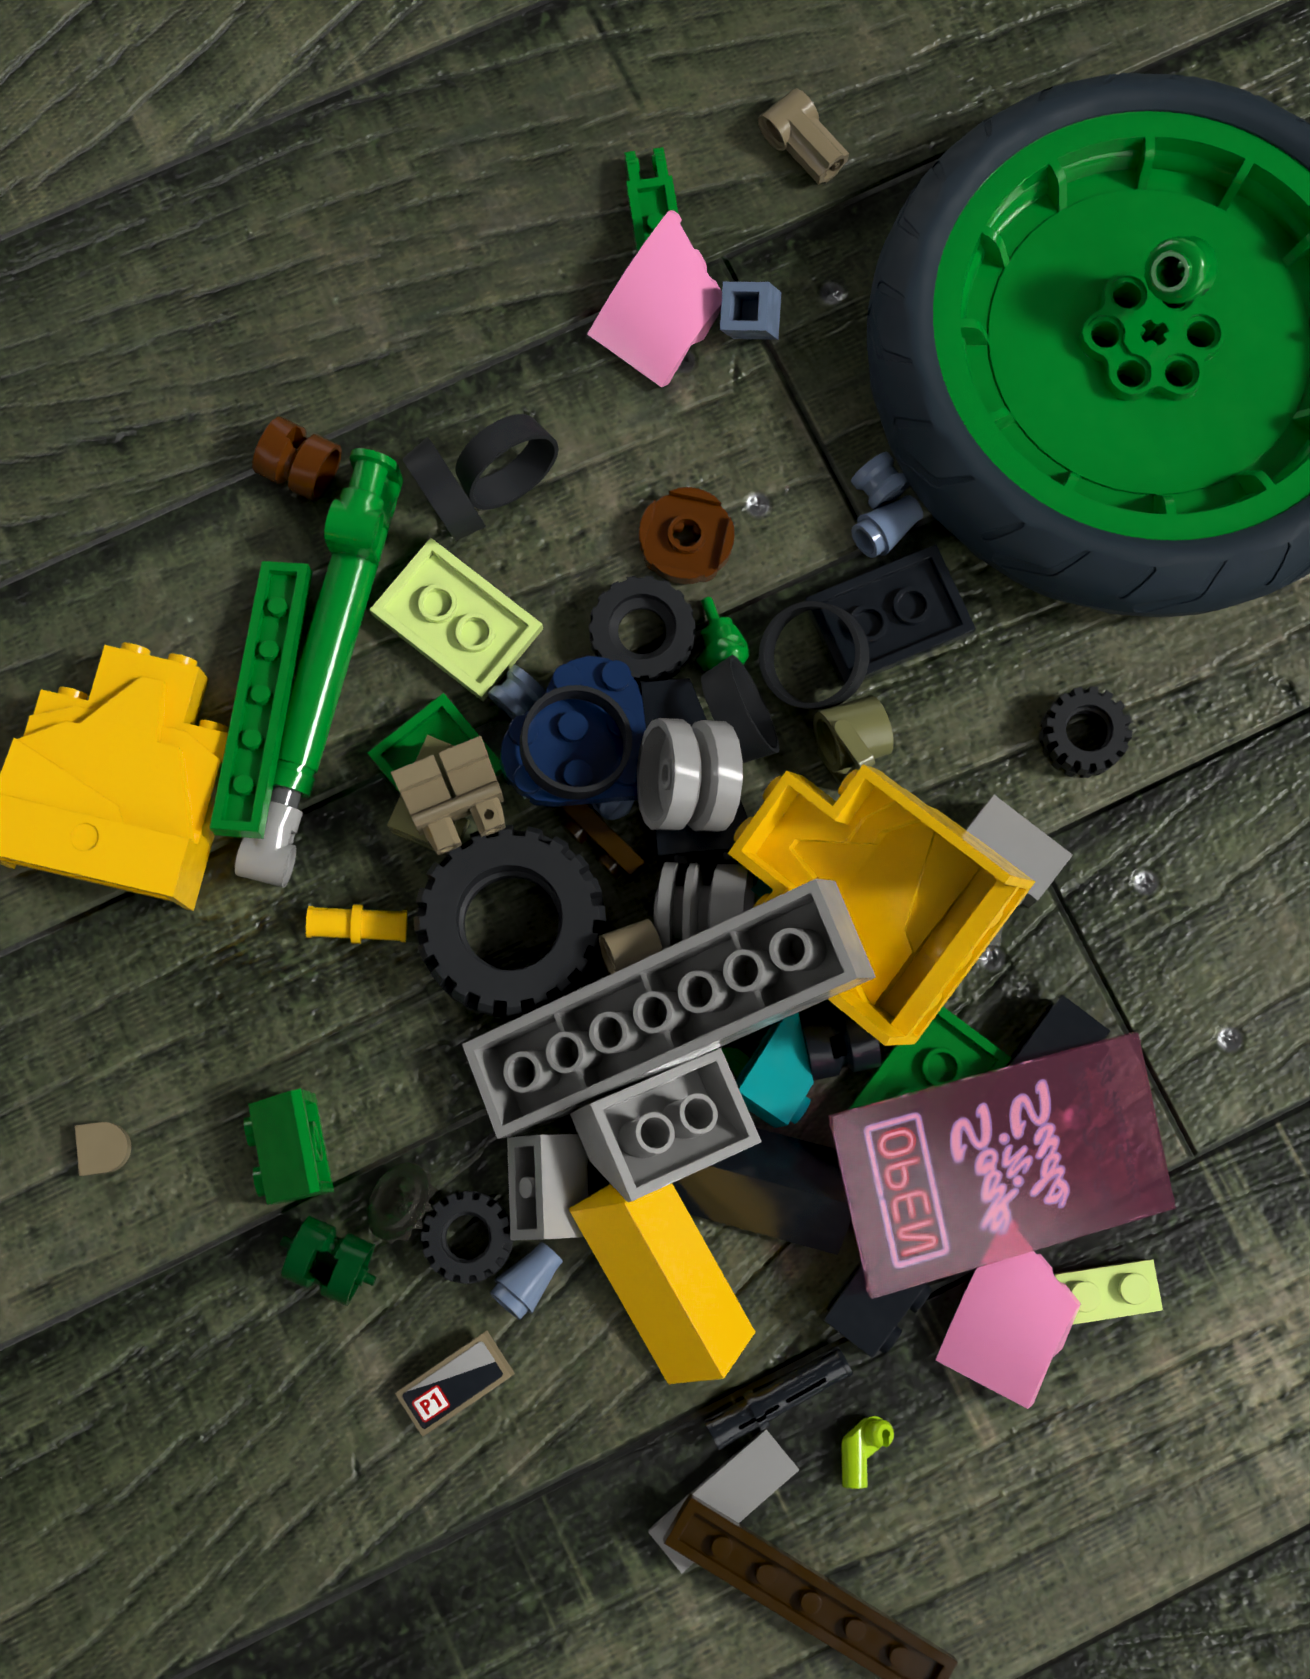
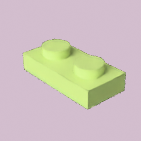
[1054,1259,1163,1325]

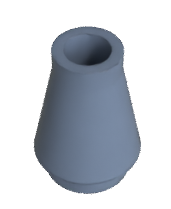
[851,495,923,558]
[490,1242,563,1320]

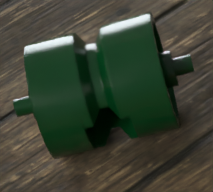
[280,1216,377,1306]

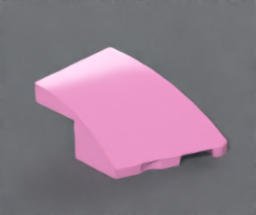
[588,210,722,387]
[936,1218,1081,1409]

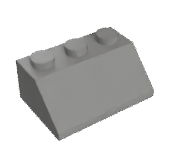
[570,1048,762,1203]

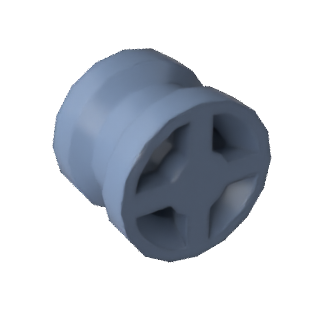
[851,451,910,510]
[487,665,546,720]

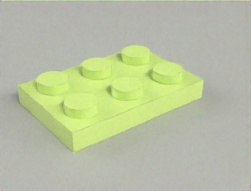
[370,538,543,701]

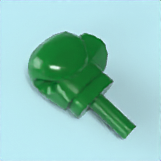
[696,597,749,672]

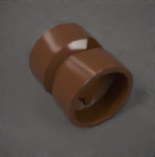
[252,416,342,501]

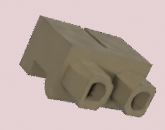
[391,736,506,855]

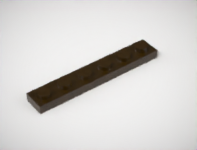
[663,1493,958,1679]

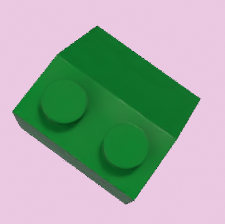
[244,1088,334,1205]

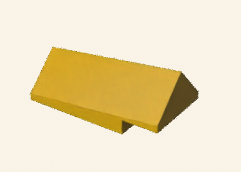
[568,1183,755,1384]

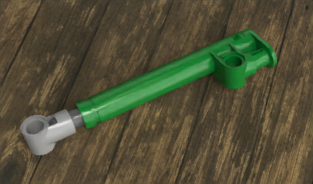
[235,448,403,888]

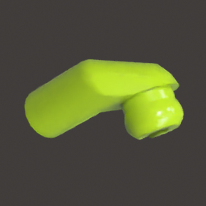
[841,1416,894,1489]

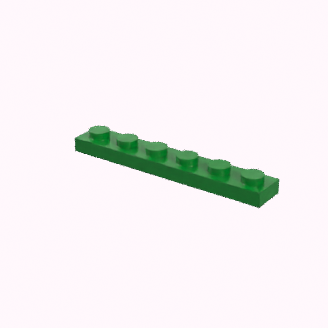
[210,561,313,839]

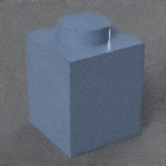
[720,282,781,340]

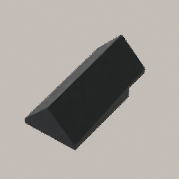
[672,1128,863,1255]

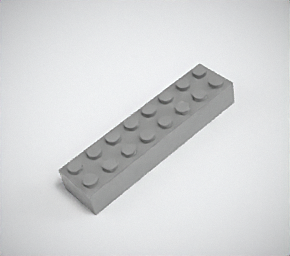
[462,878,876,1139]

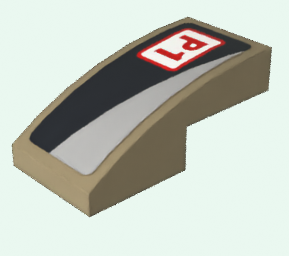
[395,1330,515,1437]

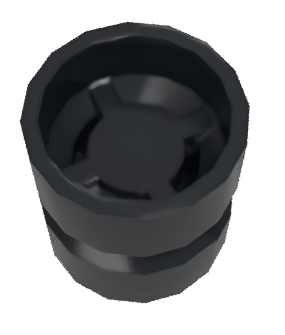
[800,1010,881,1081]

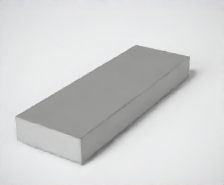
[648,1429,799,1574]

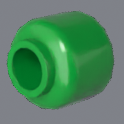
[1144,236,1218,304]

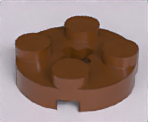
[639,487,734,584]

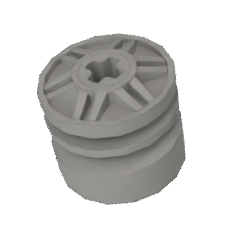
[654,862,755,950]

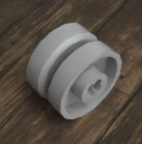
[637,718,743,832]

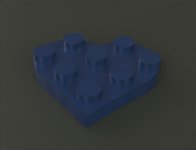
[500,656,646,807]

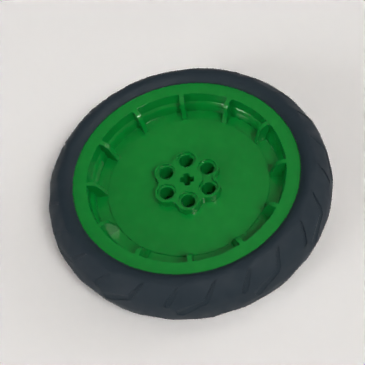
[867,73,1310,617]

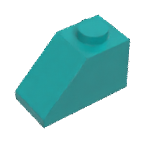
[735,1012,814,1128]

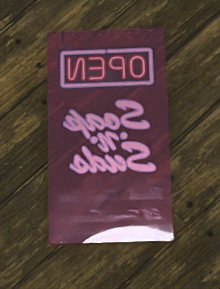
[829,1032,1176,1299]

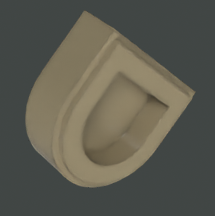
[75,1122,131,1176]

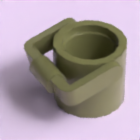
[813,695,893,786]

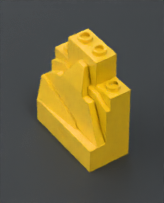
[0,642,229,911]
[728,764,1035,1046]

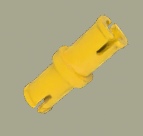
[306,904,408,944]

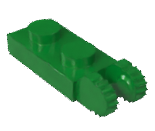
[624,147,679,253]

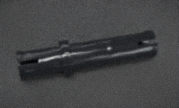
[704,1345,853,1450]

